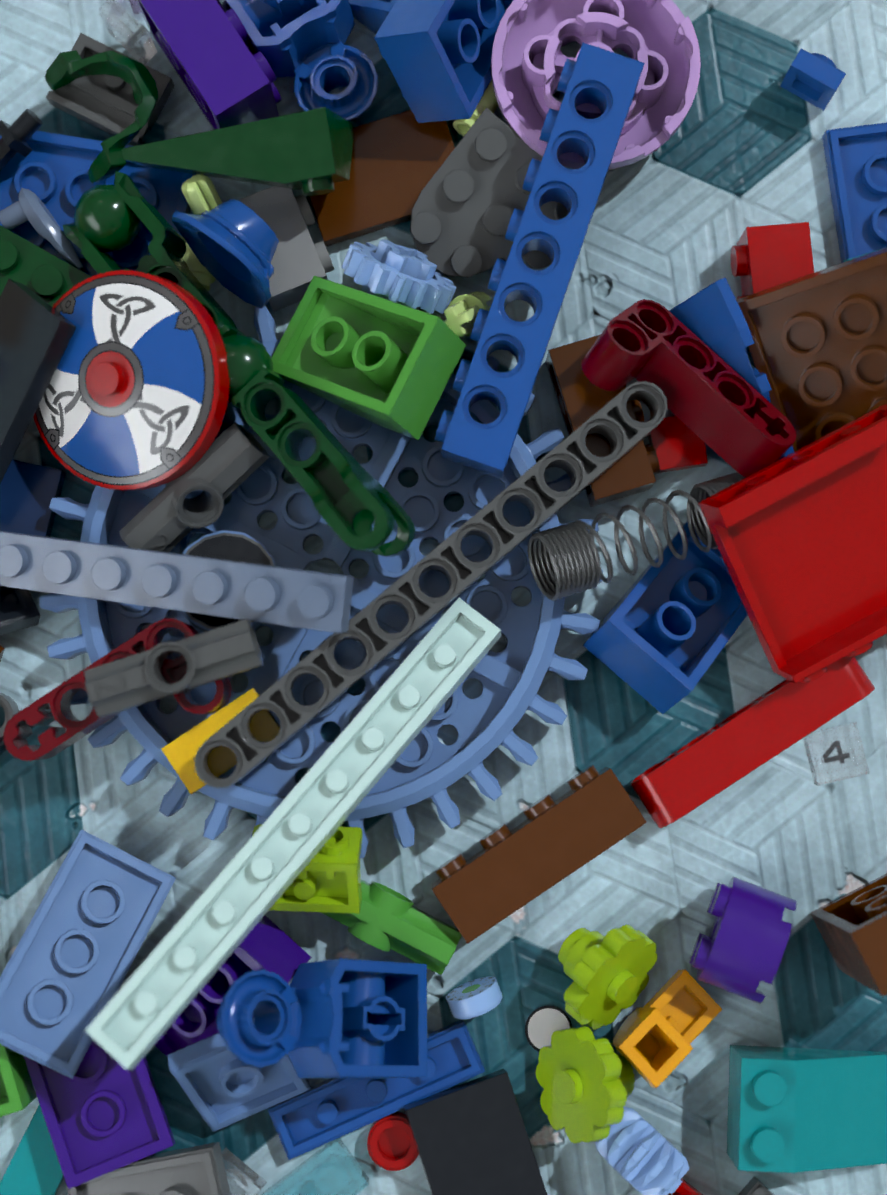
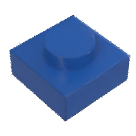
[780,48,846,111]

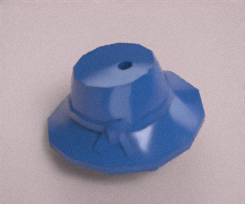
[172,199,279,309]

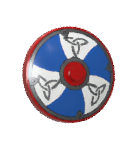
[33,270,230,490]

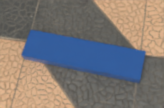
[268,1020,485,1160]

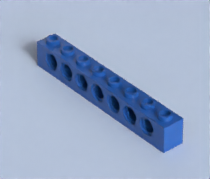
[435,43,644,478]

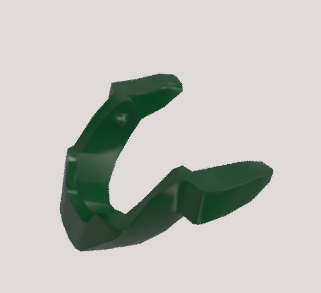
[45,50,158,183]

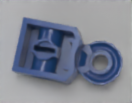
[219,0,378,122]
[216,959,427,1079]

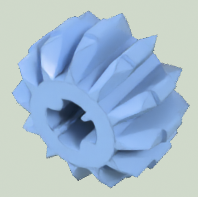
[595,1107,689,1195]

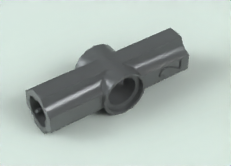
[119,422,269,552]
[84,619,264,718]

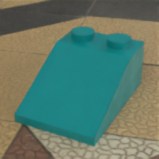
[727,1045,887,1173]

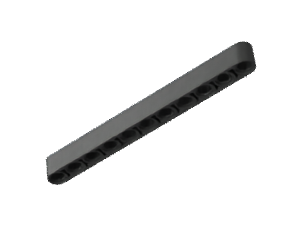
[194,381,668,788]

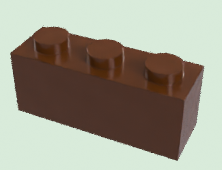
[545,335,660,507]

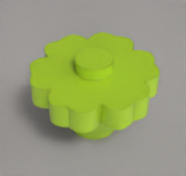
[558,924,657,1030]
[535,1026,635,1143]

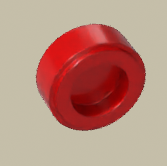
[367,1112,419,1171]

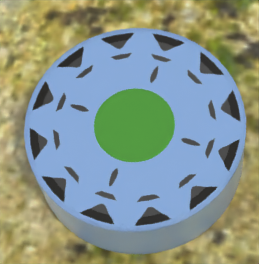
[446,976,503,1020]

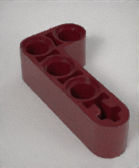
[581,299,796,477]
[3,618,231,760]

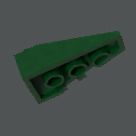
[122,107,354,196]

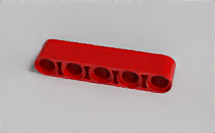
[630,657,875,828]

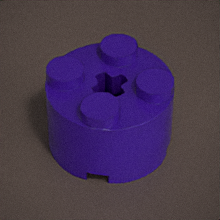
[689,877,797,1004]

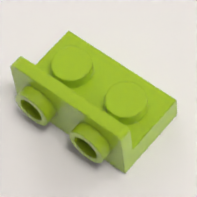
[252,824,363,914]

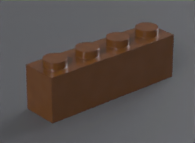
[431,765,647,944]

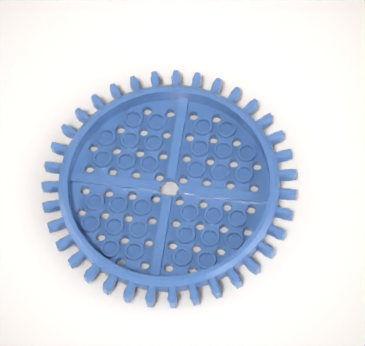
[39,306,603,858]

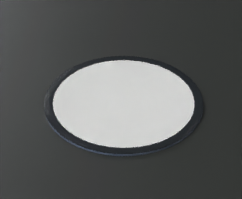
[525,1006,572,1052]

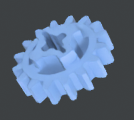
[341,239,456,314]

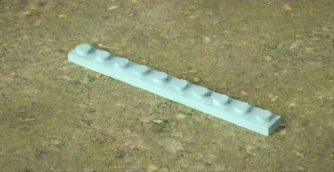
[85,598,501,1070]

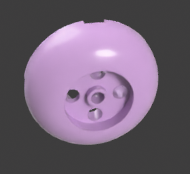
[491,0,701,170]

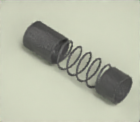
[528,472,746,601]

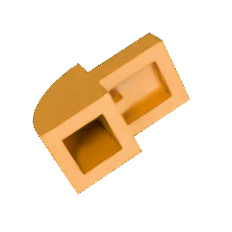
[613,969,722,1088]

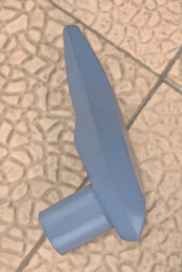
[0,188,83,270]

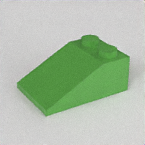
[271,276,467,440]

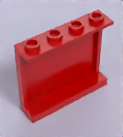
[698,404,887,683]

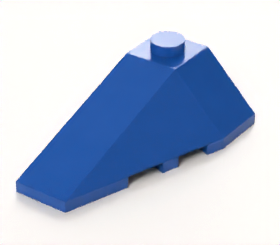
[669,277,794,460]

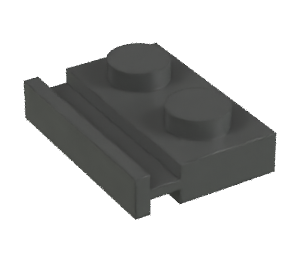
[46,33,174,146]

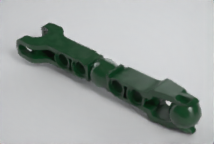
[63,171,415,557]

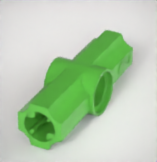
[321,880,462,975]

